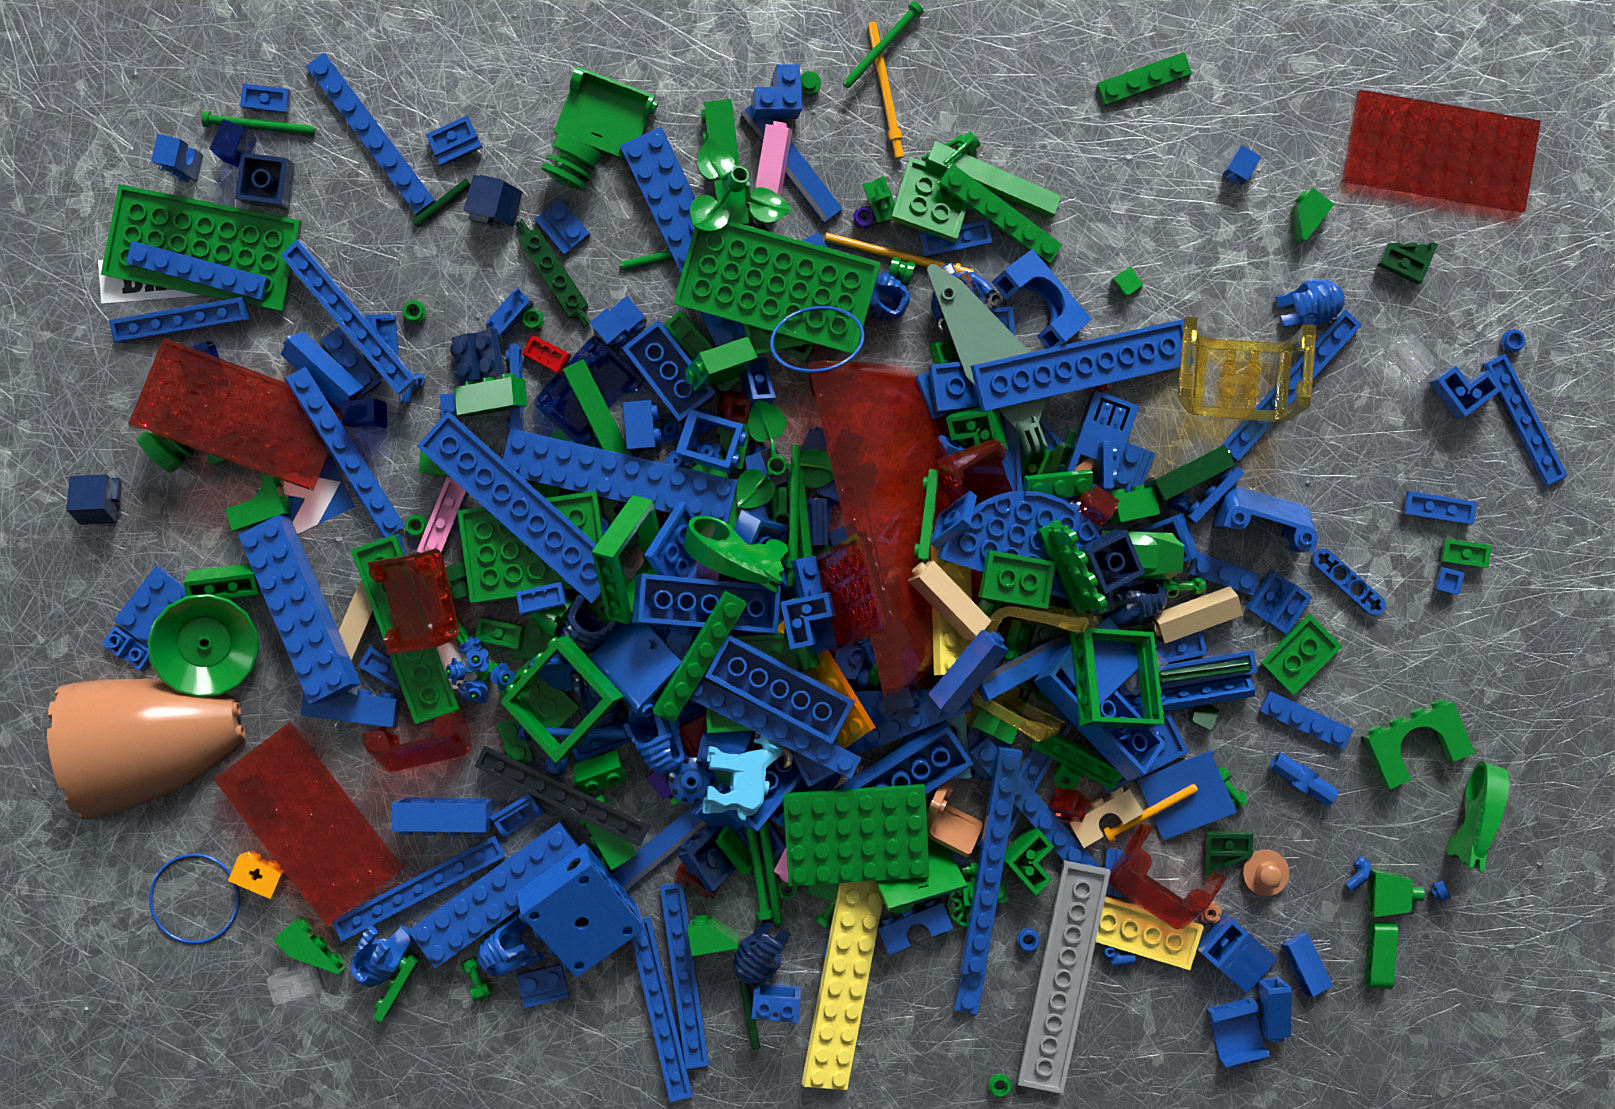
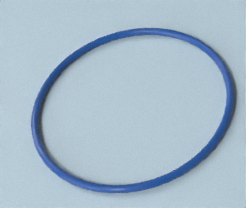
[770,306,864,373]
[149,853,240,944]

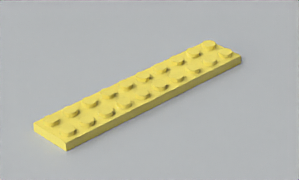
[801,881,883,1090]

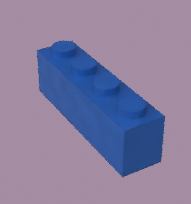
[300,689,401,727]

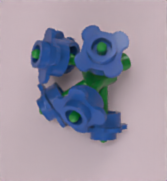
[446,637,515,703]

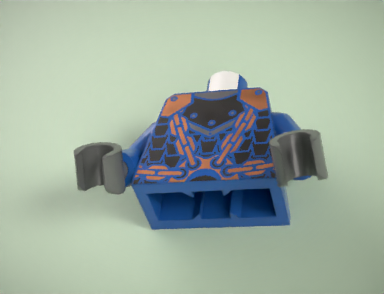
[931,262,1004,334]

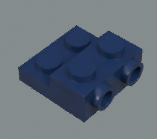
[450,329,504,384]
[678,826,737,892]

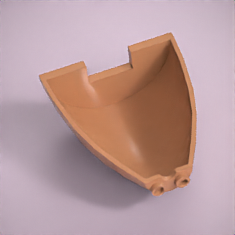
[47,678,246,820]

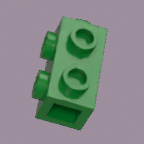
[572,749,627,795]

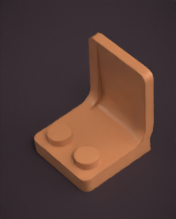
[927,777,983,857]

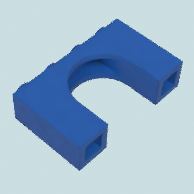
[991,249,1092,349]

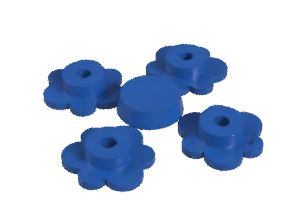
[660,409,722,468]

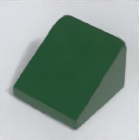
[1188,704,1219,731]

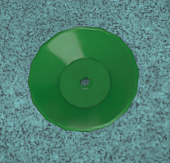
[147,594,259,698]

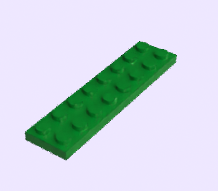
[350,534,460,724]

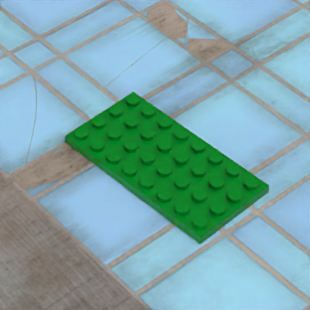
[100,184,302,312]
[673,220,881,354]

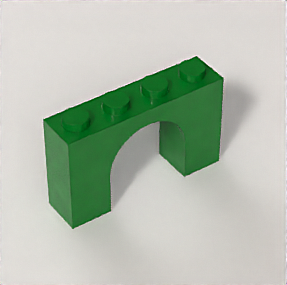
[203,425,292,531]
[1362,699,1475,789]

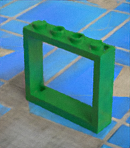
[592,495,660,624]
[1070,628,1164,729]
[500,635,624,763]

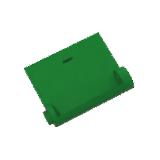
[554,66,658,160]
[875,837,967,911]

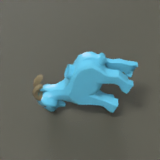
[702,735,793,821]

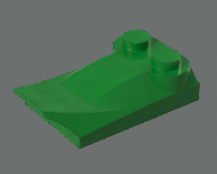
[1101,530,1184,580]

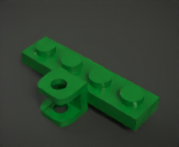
[1031,726,1122,791]

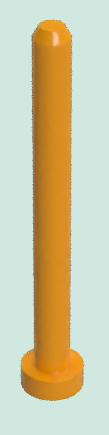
[1103,784,1198,843]

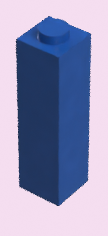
[280,331,364,411]
[929,630,1009,715]

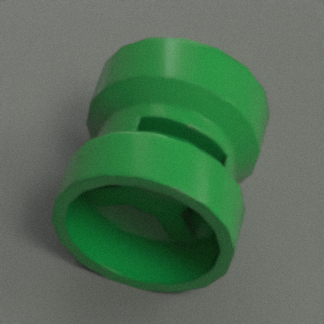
[889,256,916,285]

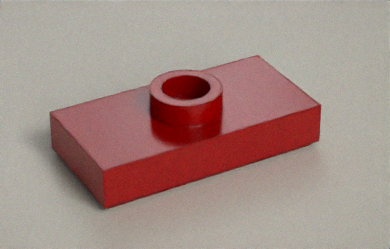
[521,334,572,375]

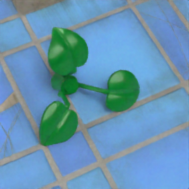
[690,138,792,232]
[736,400,840,508]

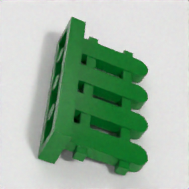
[1037,519,1108,615]

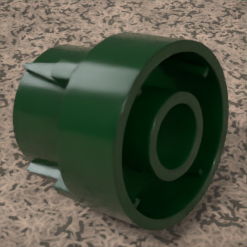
[431,561,469,604]

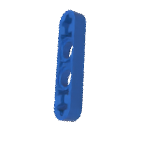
[1311,549,1386,615]

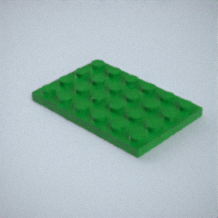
[457,491,603,603]
[783,784,930,886]

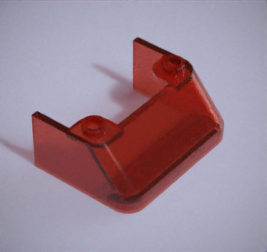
[1108,823,1227,930]

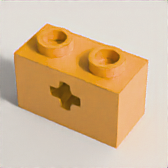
[228,851,287,899]

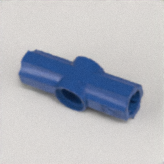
[1269,752,1339,807]

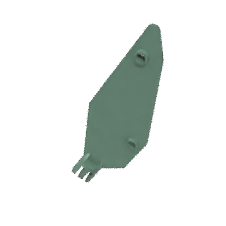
[927,264,1048,456]

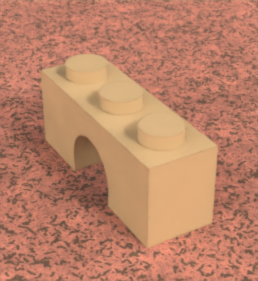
[1067,786,1144,848]

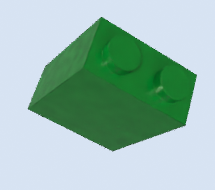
[685,337,758,391]

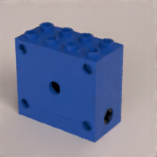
[517,843,645,978]

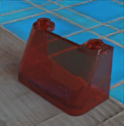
[934,439,1013,506]
[368,549,459,654]
[362,708,472,772]

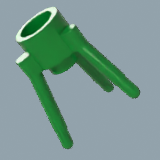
[921,131,980,165]

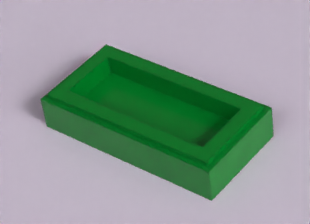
[716,825,752,876]

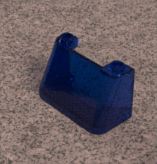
[534,336,644,445]

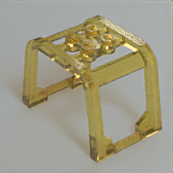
[1178,317,1317,422]
[971,605,1101,742]

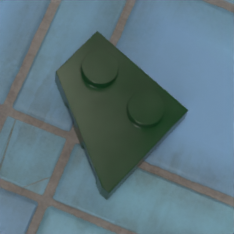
[1377,242,1438,285]
[1203,831,1254,876]

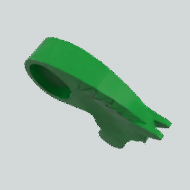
[683,516,788,593]
[1446,761,1510,873]

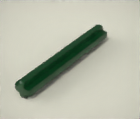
[1159,660,1250,684]

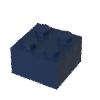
[235,152,295,210]
[1078,529,1145,594]

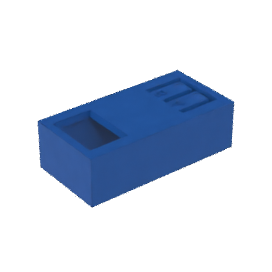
[1067,390,1139,494]

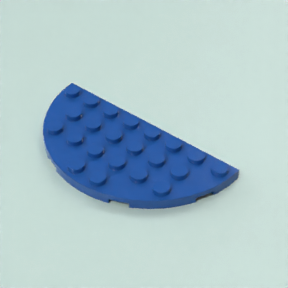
[938,491,1113,613]

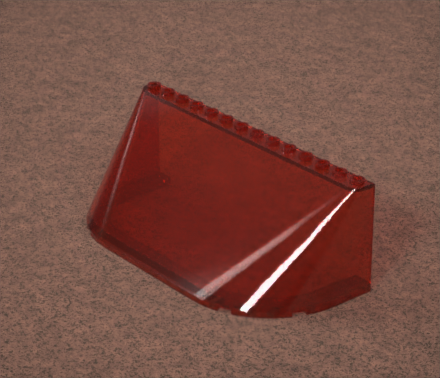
[808,360,983,695]

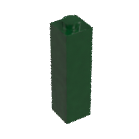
[1147,444,1235,503]

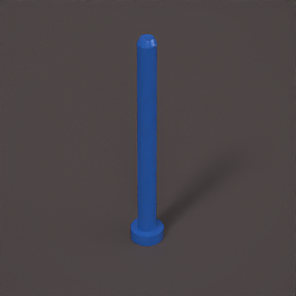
[519,724,629,740]

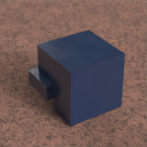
[463,175,523,227]
[66,474,122,525]

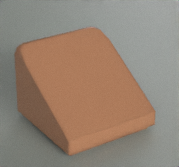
[1075,457,1096,471]

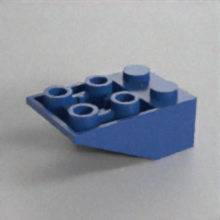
[1197,913,1277,993]

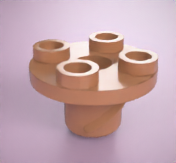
[1242,849,1289,896]

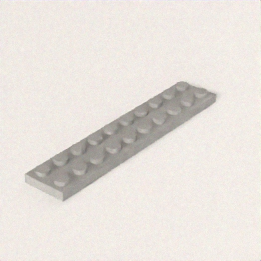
[1017,860,1111,1094]

